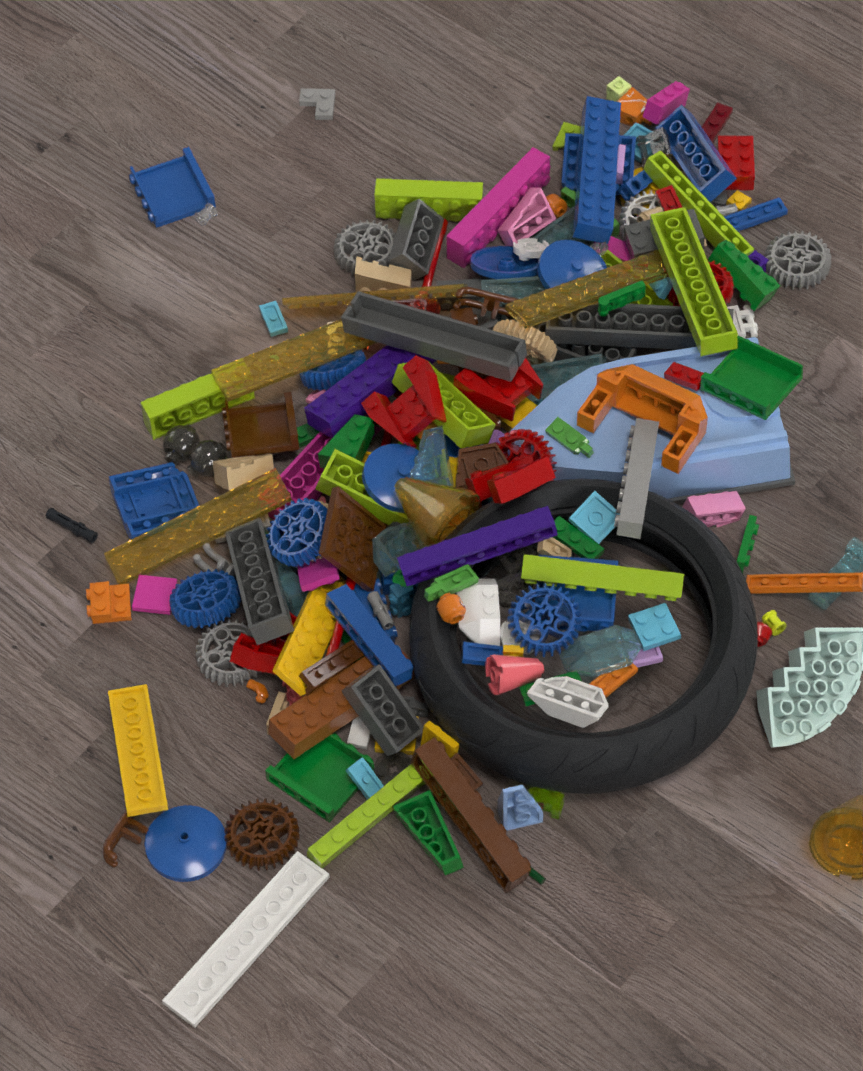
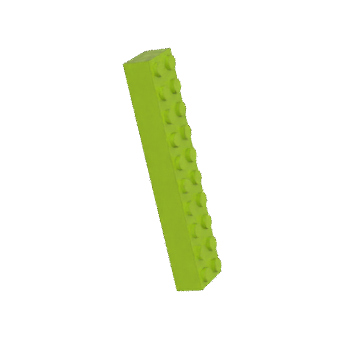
[650,207,738,356]

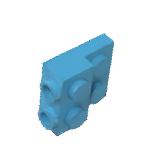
[388,583,418,618]

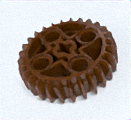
[224,798,300,871]

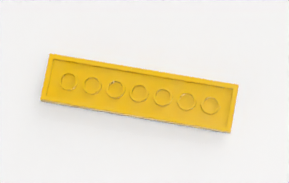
[273,575,346,696]
[108,684,168,817]

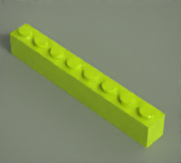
[643,151,754,256]
[521,554,684,601]
[307,764,425,869]

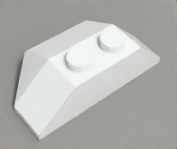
[457,579,500,646]
[527,676,608,728]

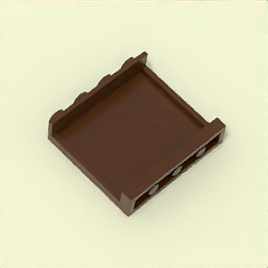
[222,392,299,458]

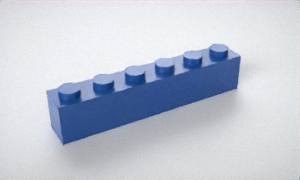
[325,584,413,687]

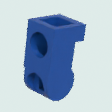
[617,170,653,201]

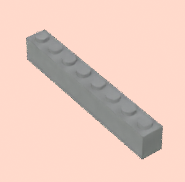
[614,418,659,539]

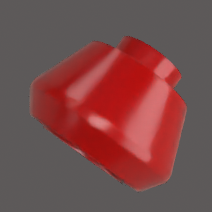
[757,622,772,647]

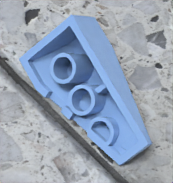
[497,785,543,831]

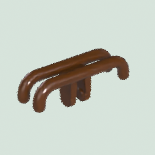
[453,287,528,324]
[103,809,148,867]

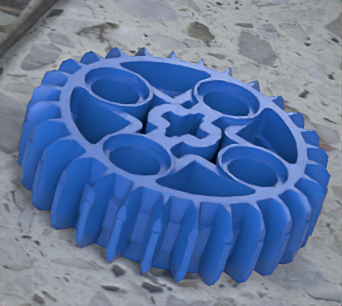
[299,345,366,391]
[266,497,328,568]
[169,569,241,629]
[507,583,582,657]

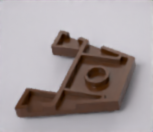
[454,442,509,509]

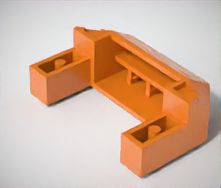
[577,364,708,474]

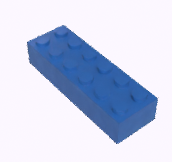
[656,104,737,202]

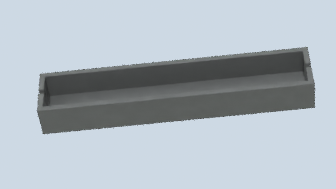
[341,291,527,382]

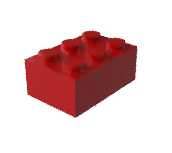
[717,136,755,190]

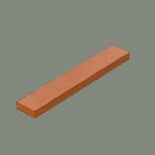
[746,573,863,594]

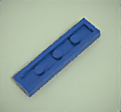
[724,197,788,231]

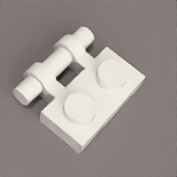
[727,305,758,338]

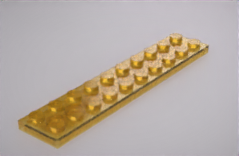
[506,250,669,329]
[282,284,468,309]
[211,319,378,402]
[104,468,293,584]

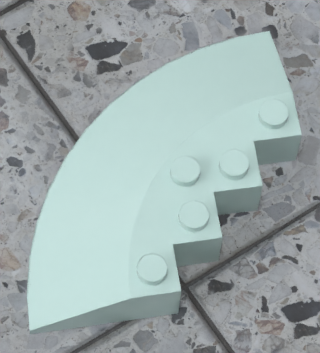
[756,627,863,748]

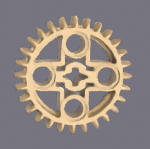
[493,319,557,370]

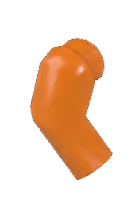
[246,679,269,704]

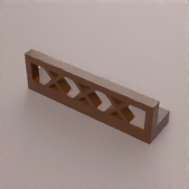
[299,640,365,697]

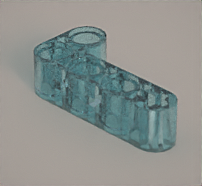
[808,537,863,610]

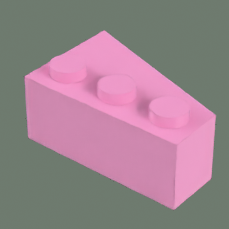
[498,188,556,246]
[682,491,746,528]

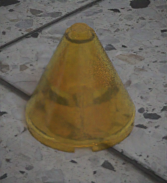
[395,477,480,548]
[809,795,863,880]

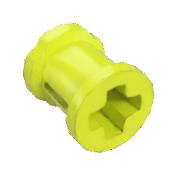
[761,610,787,636]

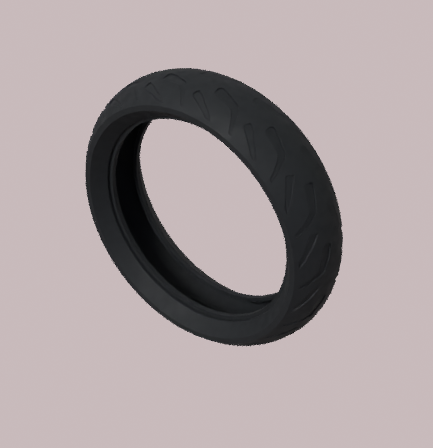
[409,479,758,794]

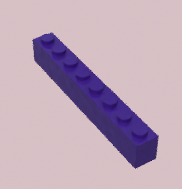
[397,506,558,587]

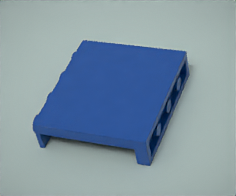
[128,147,216,228]
[534,555,619,633]

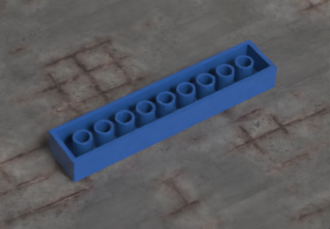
[573,96,621,244]

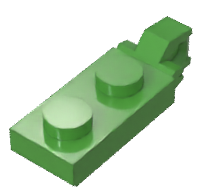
[545,417,594,458]
[424,564,479,602]

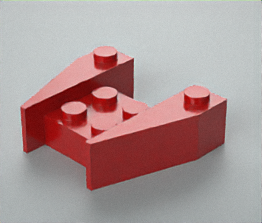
[361,355,447,448]
[453,358,543,422]
[465,455,556,504]
[230,612,297,674]

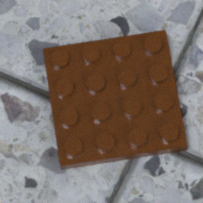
[319,486,386,592]

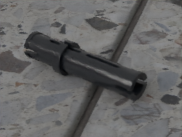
[45,507,98,543]

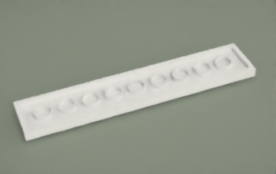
[162,851,329,1028]

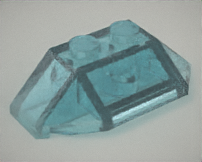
[559,625,642,677]

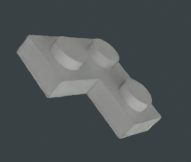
[299,88,335,120]

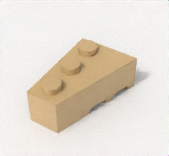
[355,256,412,298]
[213,453,275,490]

